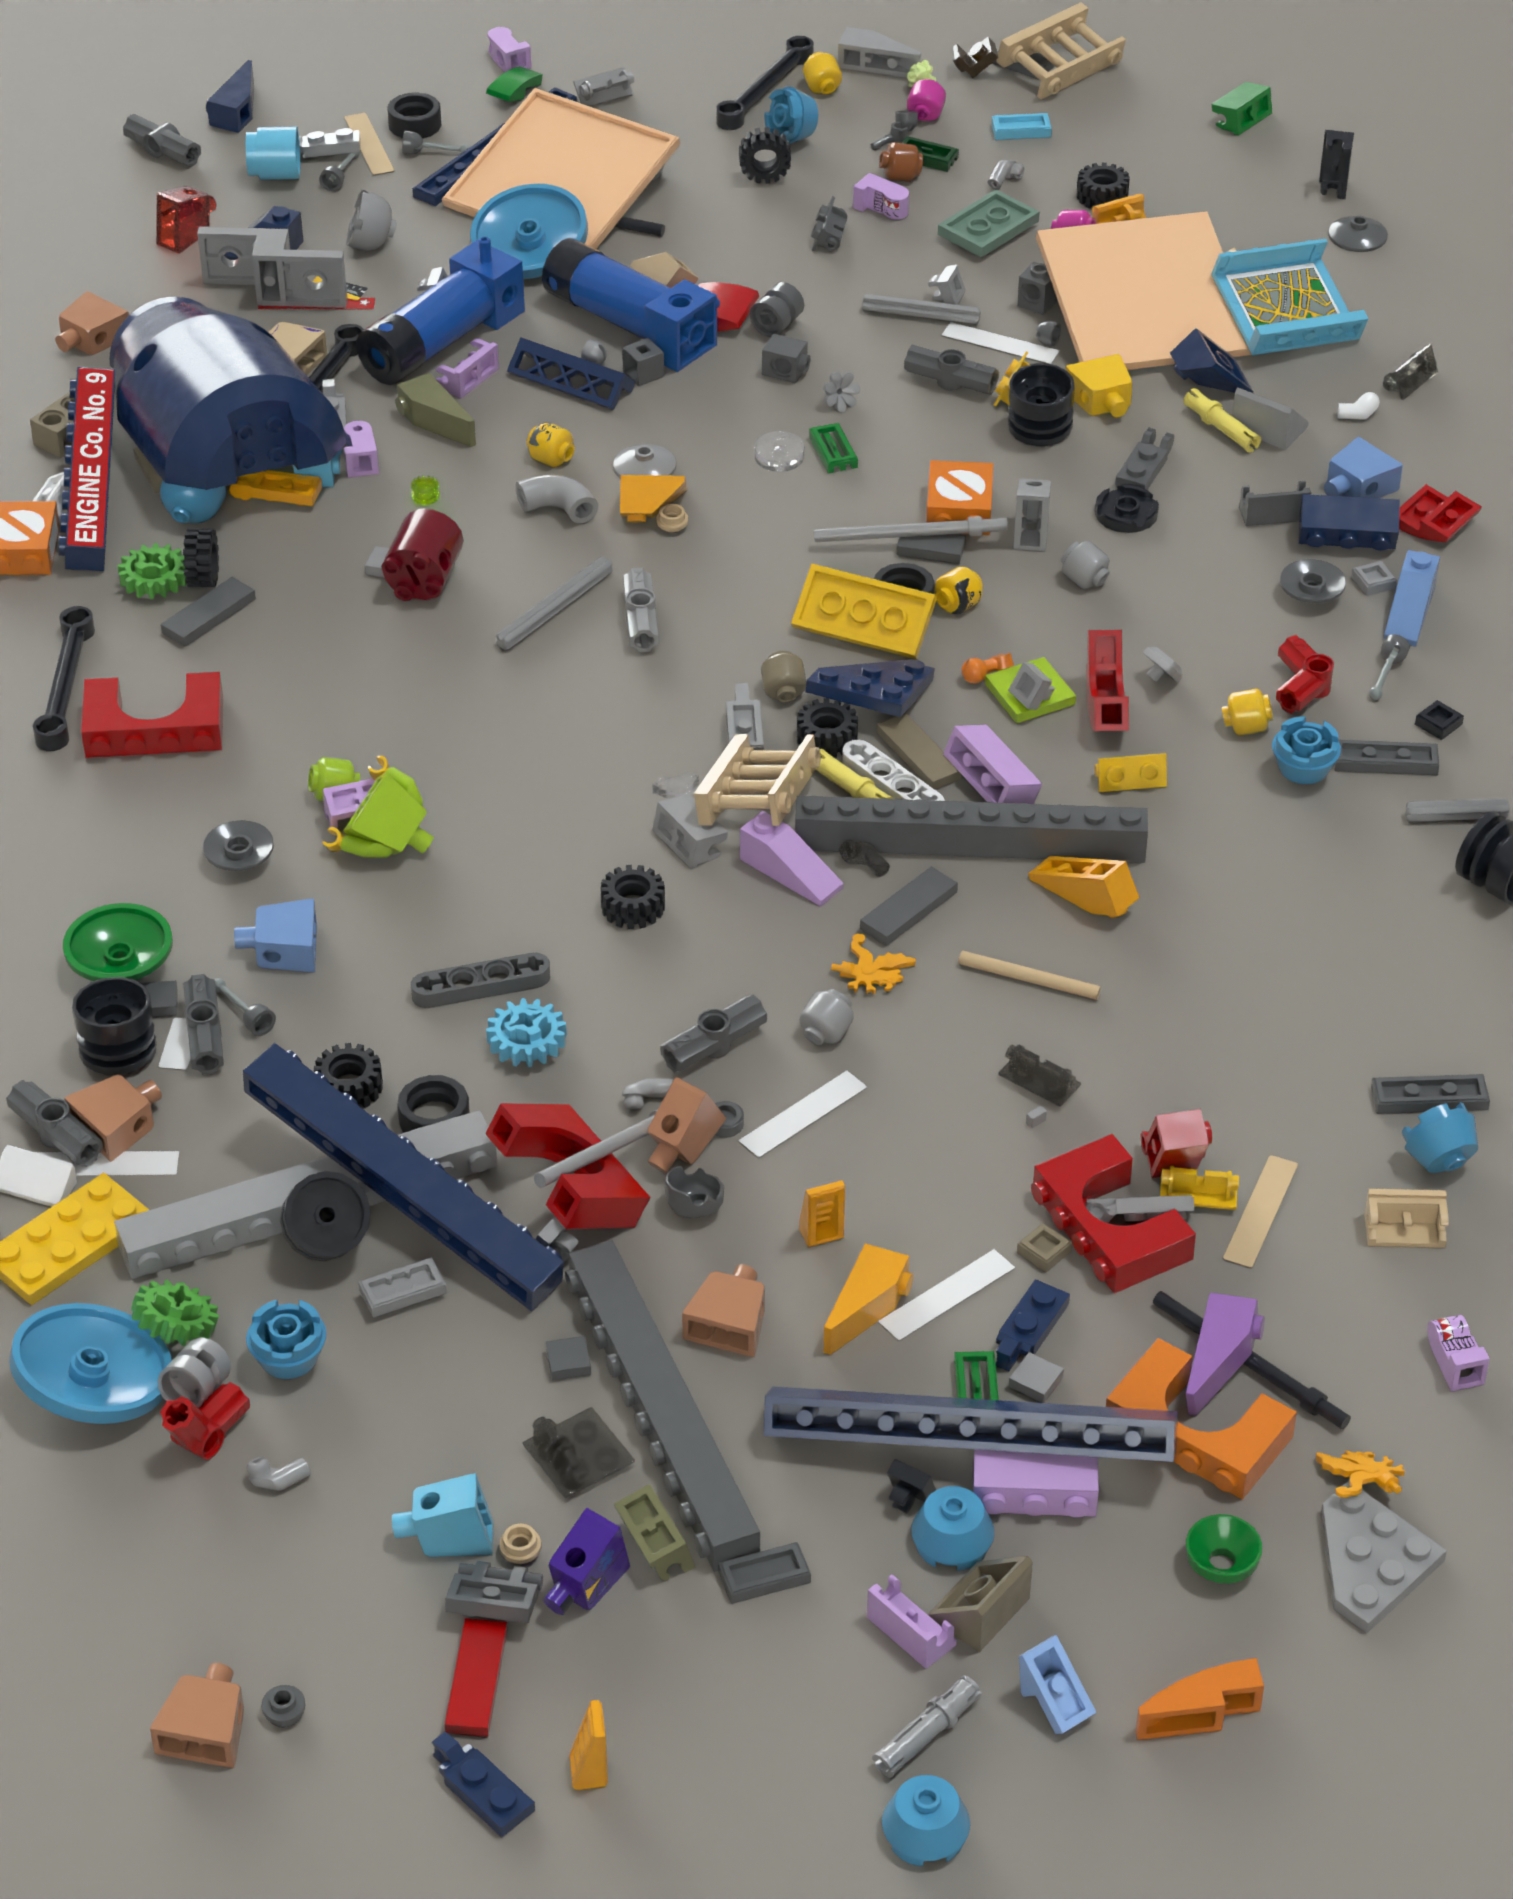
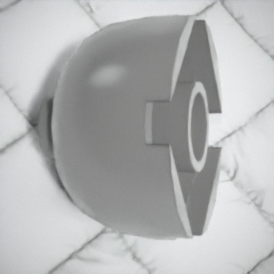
[346,190,397,251]

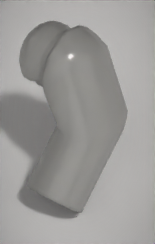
[987,160,1025,189]
[622,1079,673,1109]
[247,1457,311,1491]

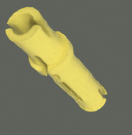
[1183,388,1261,453]
[816,749,894,799]

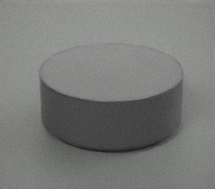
[715,1101,744,1137]

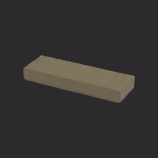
[877,713,961,790]

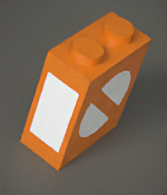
[926,460,993,535]
[0,501,60,575]

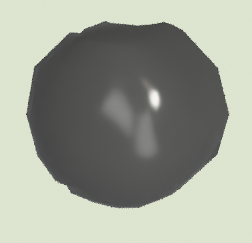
[665,1166,724,1218]

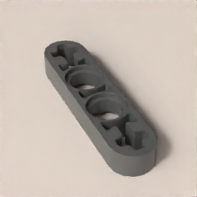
[411,952,550,1008]

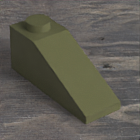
[395,373,476,447]

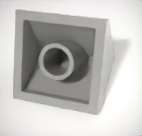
[1232,387,1309,450]

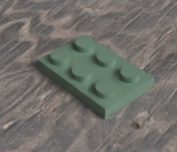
[937,189,1040,258]

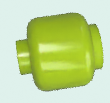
[308,757,360,802]

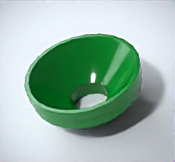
[1185,1514,1262,1584]

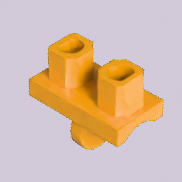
[1092,193,1146,224]

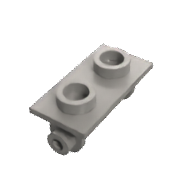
[573,67,634,106]

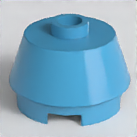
[764,87,818,144]
[1272,716,1341,784]
[1402,1102,1478,1173]
[246,1300,326,1379]
[911,1486,994,1571]
[882,1775,970,1866]

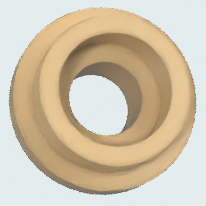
[656,504,688,533]
[499,1523,541,1564]

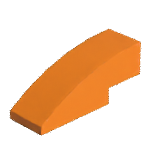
[1135,1658,1264,1740]

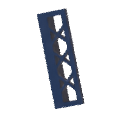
[507,337,635,410]

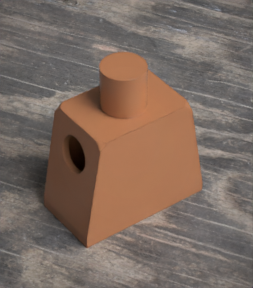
[55,291,129,355]
[64,1075,162,1162]
[648,1077,726,1174]
[682,1264,765,1357]
[150,1663,244,1768]

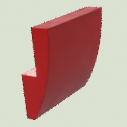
[698,282,760,332]
[1399,484,1482,542]

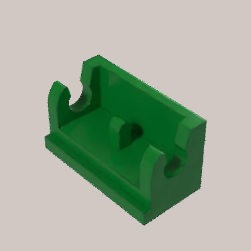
[1211,82,1273,136]

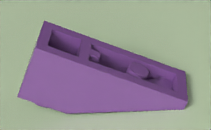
[1186,1292,1265,1416]

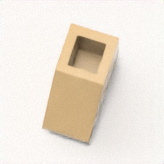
[630,252,699,288]

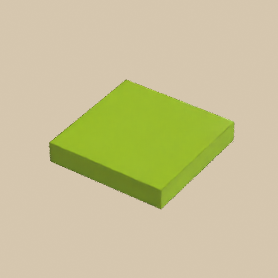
[985,657,1076,724]

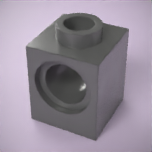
[1017,262,1058,315]
[762,334,811,383]

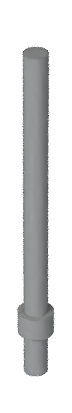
[814,516,1008,542]
[534,1109,658,1188]

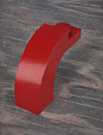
[1086,629,1129,731]

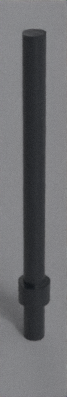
[1153,1291,1351,1429]

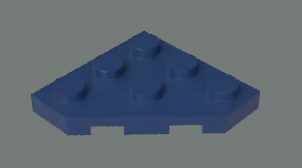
[805,660,935,717]

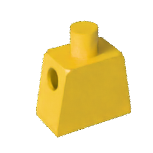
[1065,353,1132,418]

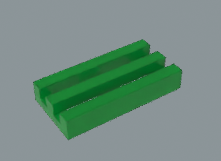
[809,423,858,473]
[954,1351,999,1400]

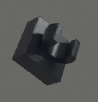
[887,1459,936,1514]

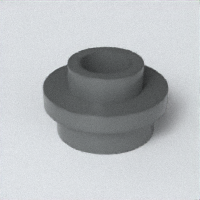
[262,1685,305,1727]

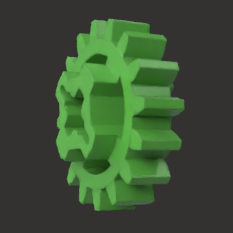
[118,543,186,599]
[131,1280,219,1346]

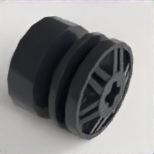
[1008,363,1075,446]
[1455,811,1513,905]
[72,977,157,1075]

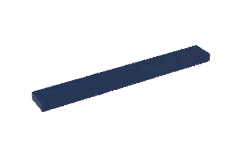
[412,87,577,206]

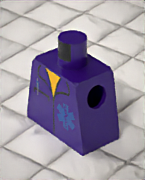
[543,1508,630,1615]

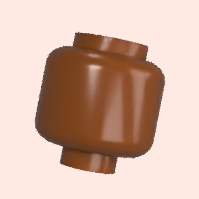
[879,142,923,182]

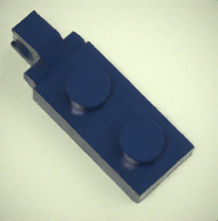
[995,1279,1070,1372]
[432,1732,535,1837]

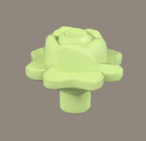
[907,60,936,88]

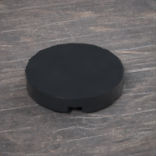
[1095,485,1159,533]

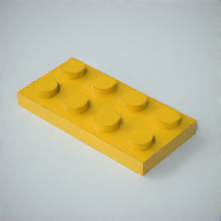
[791,563,937,660]
[0,1172,149,1306]

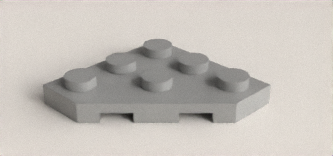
[1321,1480,1447,1633]

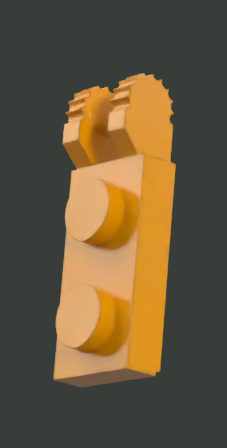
[228,470,322,506]

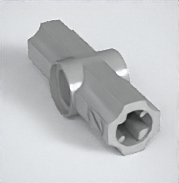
[623,567,659,652]

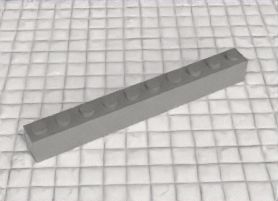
[114,1110,497,1279]

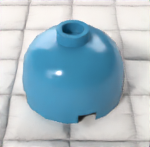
[160,480,227,523]

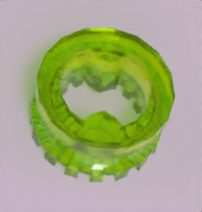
[411,475,440,505]

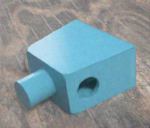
[392,1473,493,1557]

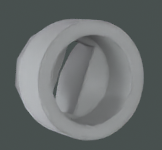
[581,339,607,365]

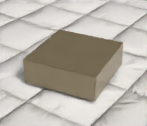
[1017,1223,1072,1273]

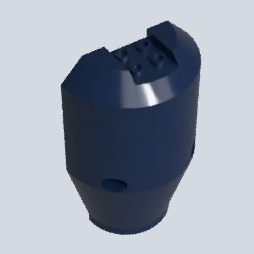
[109,297,346,490]

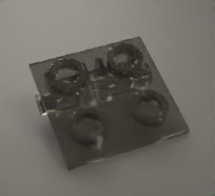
[523,1407,635,1498]

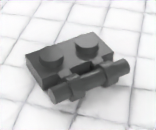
[445,1561,543,1623]

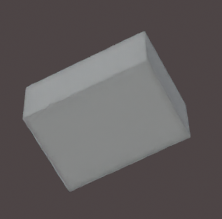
[1026,1106,1047,1128]

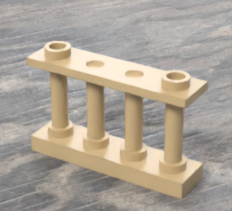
[996,2,1126,100]
[694,734,821,826]

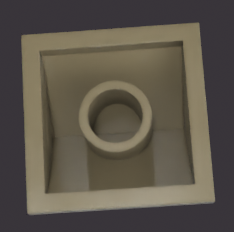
[927,1556,1033,1652]

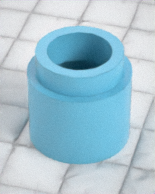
[245,126,301,180]

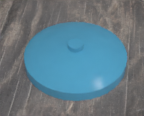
[470,183,588,279]
[9,1303,172,1424]

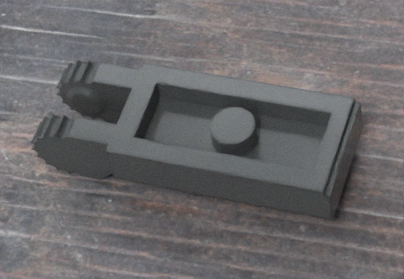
[1115,427,1175,490]

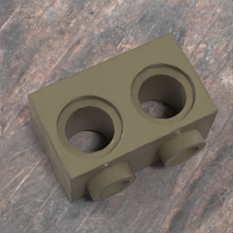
[30,392,75,458]

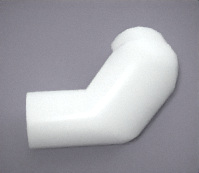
[1337,392,1380,420]

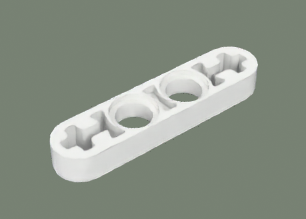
[842,740,945,801]

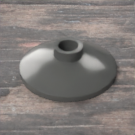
[1329,216,1388,252]
[1280,559,1346,603]
[203,820,274,871]

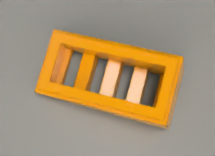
[799,1180,845,1247]
[569,1700,608,1790]

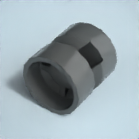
[749,282,805,337]

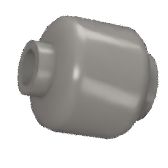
[1061,541,1110,589]
[799,989,854,1045]

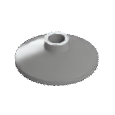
[613,444,676,478]

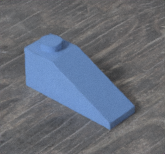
[1384,550,1440,646]

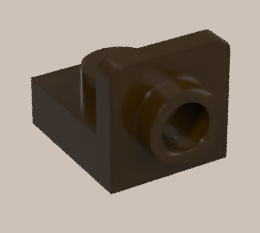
[953,37,998,78]

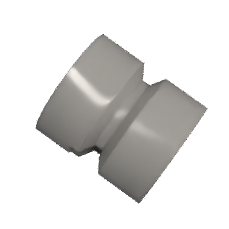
[158,1338,231,1408]

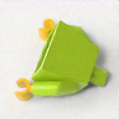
[322,755,434,858]

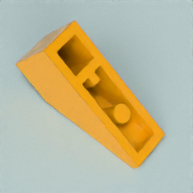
[1028,856,1140,918]
[823,1243,914,1355]

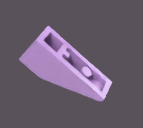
[740,811,843,907]

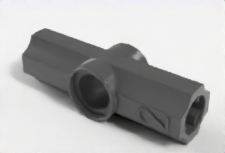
[123,114,201,167]
[904,345,999,395]
[183,974,224,1075]
[660,995,767,1073]
[6,1080,103,1167]

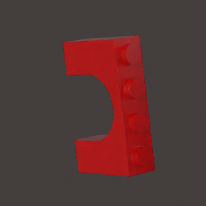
[81,672,223,758]
[485,1103,651,1229]
[1031,1134,1196,1294]

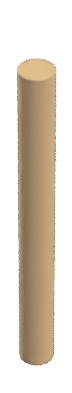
[959,950,1101,1000]

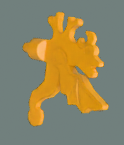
[831,933,916,994]
[1316,1450,1405,1498]

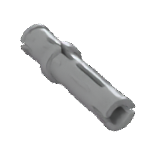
[872,1675,982,1778]

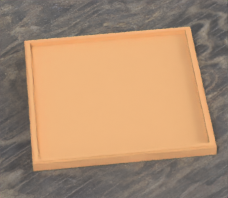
[442,88,680,249]
[1036,211,1252,370]

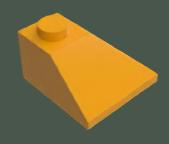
[620,475,687,523]

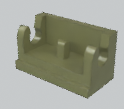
[614,1484,696,1580]

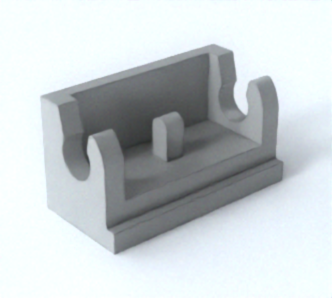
[652,794,728,869]

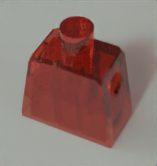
[156,186,217,254]

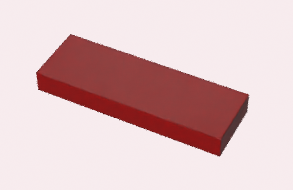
[445,1618,508,1737]

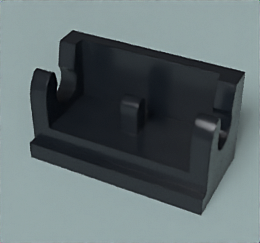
[1319,130,1354,199]

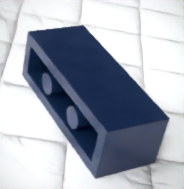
[1299,494,1400,551]

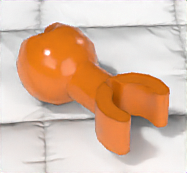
[961,653,1014,684]

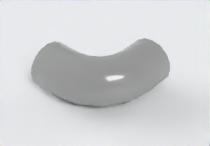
[515,474,599,524]

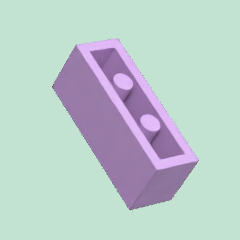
[943,725,1042,804]
[973,1449,1099,1517]

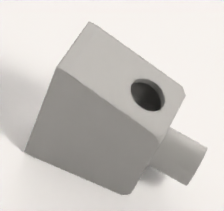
[1014,478,1051,551]

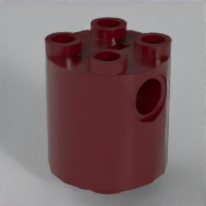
[381,509,464,601]

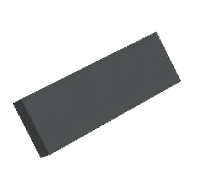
[161,577,256,647]
[1334,739,1439,775]
[860,866,958,946]
[1371,1074,1490,1114]

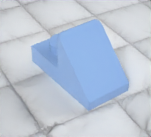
[1019,1635,1097,1734]

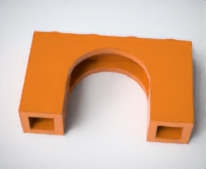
[1106,1338,1297,1500]

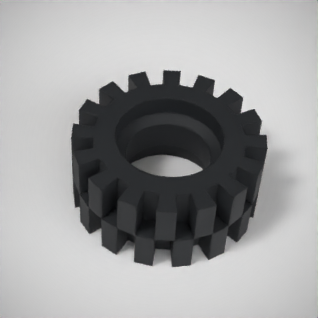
[739,127,791,184]
[1076,162,1130,209]
[183,529,219,587]
[797,698,858,758]
[600,865,665,929]
[314,1043,383,1108]

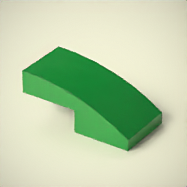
[486,66,543,102]

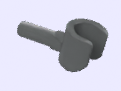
[870,122,908,150]

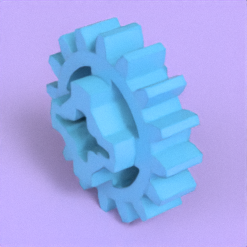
[486,998,567,1067]

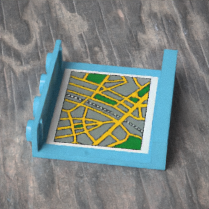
[1211,239,1369,355]

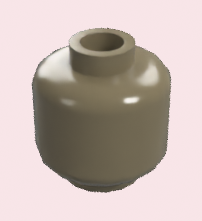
[761,651,807,703]

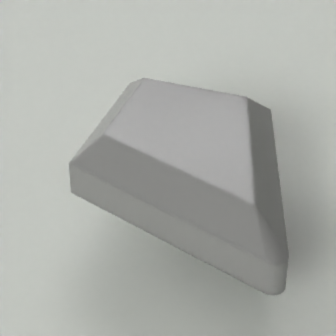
[1143,647,1182,683]

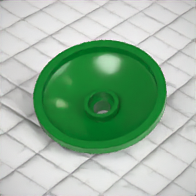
[63,903,173,981]

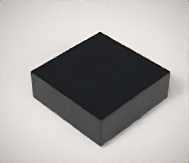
[1415,700,1464,740]

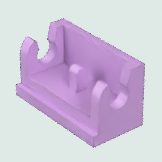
[436,339,499,399]
[323,779,375,829]
[867,1574,957,1669]

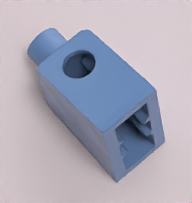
[1324,437,1403,498]
[234,899,317,972]

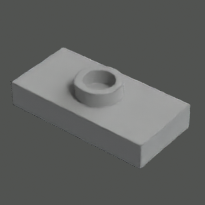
[358,1257,447,1318]

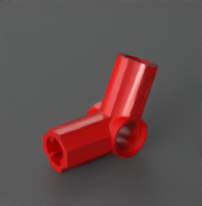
[1276,635,1334,714]
[160,1382,250,1460]

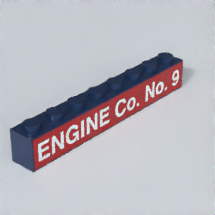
[59,367,115,571]

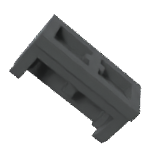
[1239,481,1311,526]

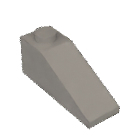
[838,27,921,78]

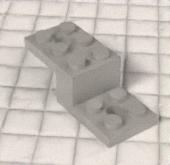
[197,227,348,308]

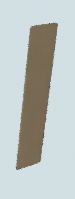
[344,113,394,175]
[1223,1155,1298,1267]

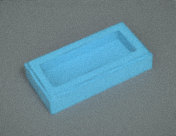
[992,113,1052,140]

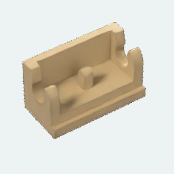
[1364,1189,1449,1248]

